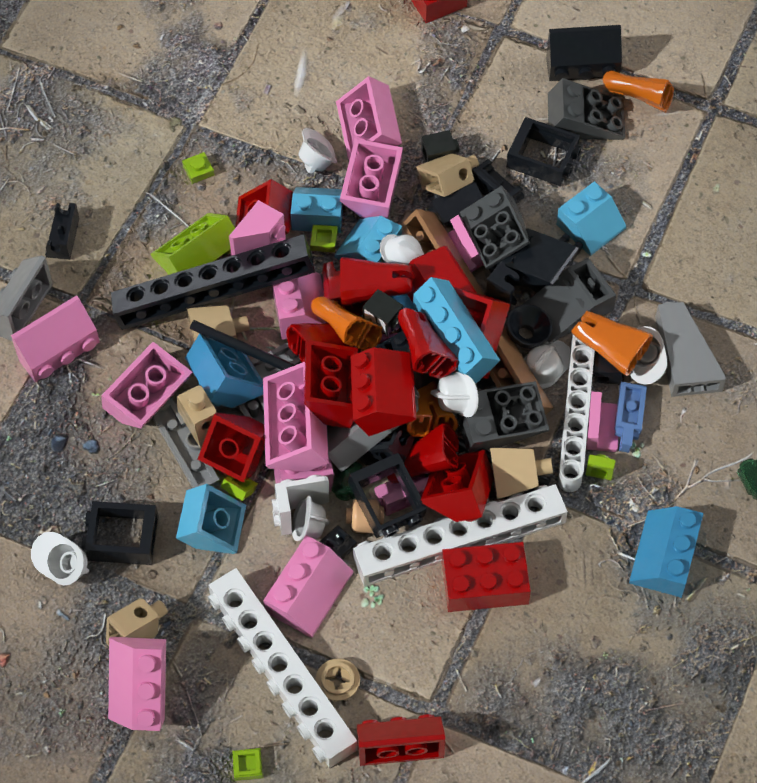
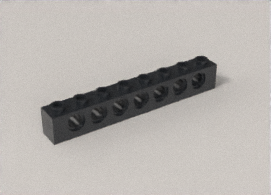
[111,234,315,330]

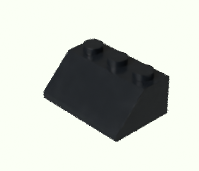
[546,25,622,81]

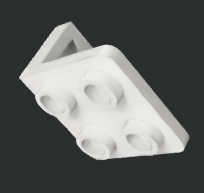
[271,475,329,536]

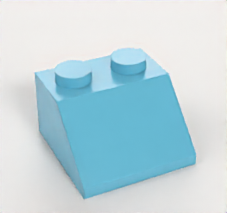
[556,181,626,256]
[291,187,344,233]
[334,216,402,263]
[176,484,246,554]

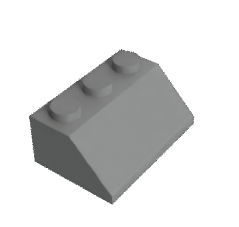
[0,255,53,342]

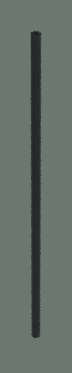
[190,320,551,486]

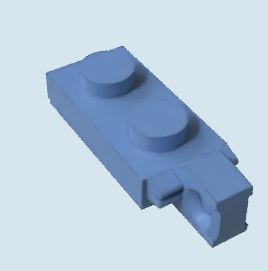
[614,381,647,453]

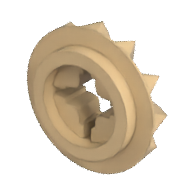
[316,658,360,703]

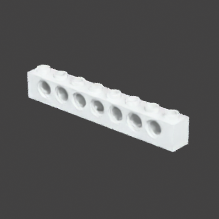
[353,484,568,587]
[208,568,358,768]

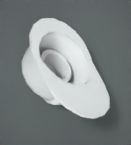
[298,128,337,174]
[380,234,424,265]
[630,326,667,385]
[524,340,571,389]
[431,372,479,417]
[292,496,330,541]
[31,532,89,586]

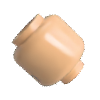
[345,499,384,534]

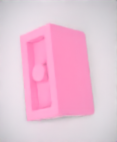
[448,215,484,272]
[586,391,618,452]
[374,474,429,516]

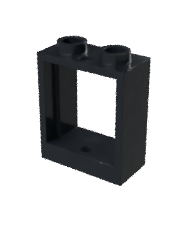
[506,117,582,186]
[348,453,427,538]
[81,501,159,565]

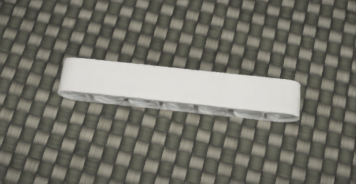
[558,335,595,492]

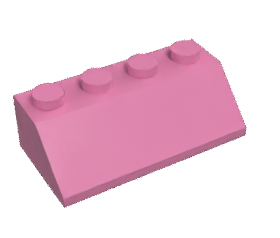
[263,362,329,472]

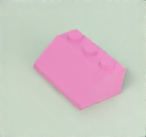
[336,76,402,160]
[340,138,403,219]
[229,200,286,256]
[272,272,328,340]
[11,295,100,382]
[101,342,193,429]
[263,535,353,638]
[108,637,166,731]

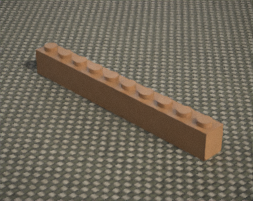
[401,209,553,415]

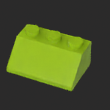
[150,213,235,275]

